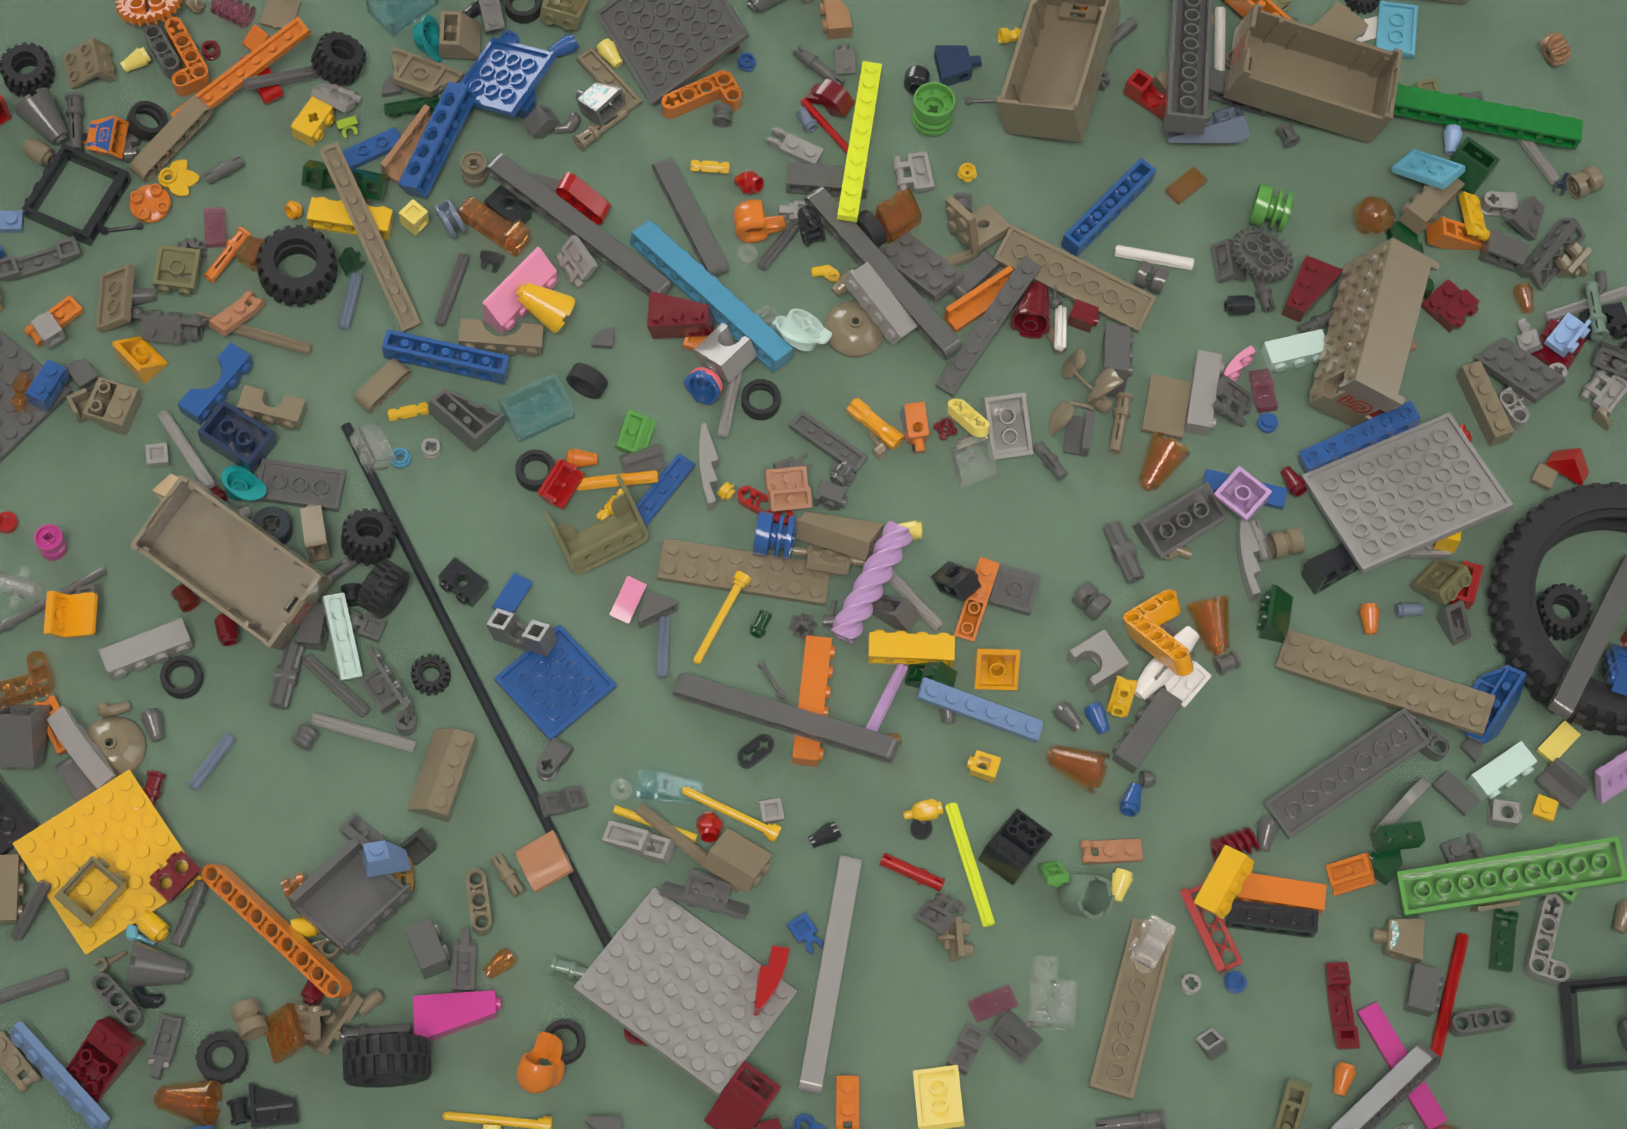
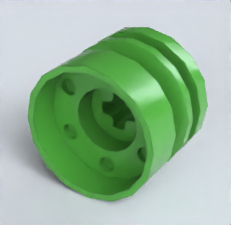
[911,82,955,136]
[1249,183,1294,232]

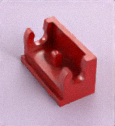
[537,458,585,510]
[1448,561,1484,610]

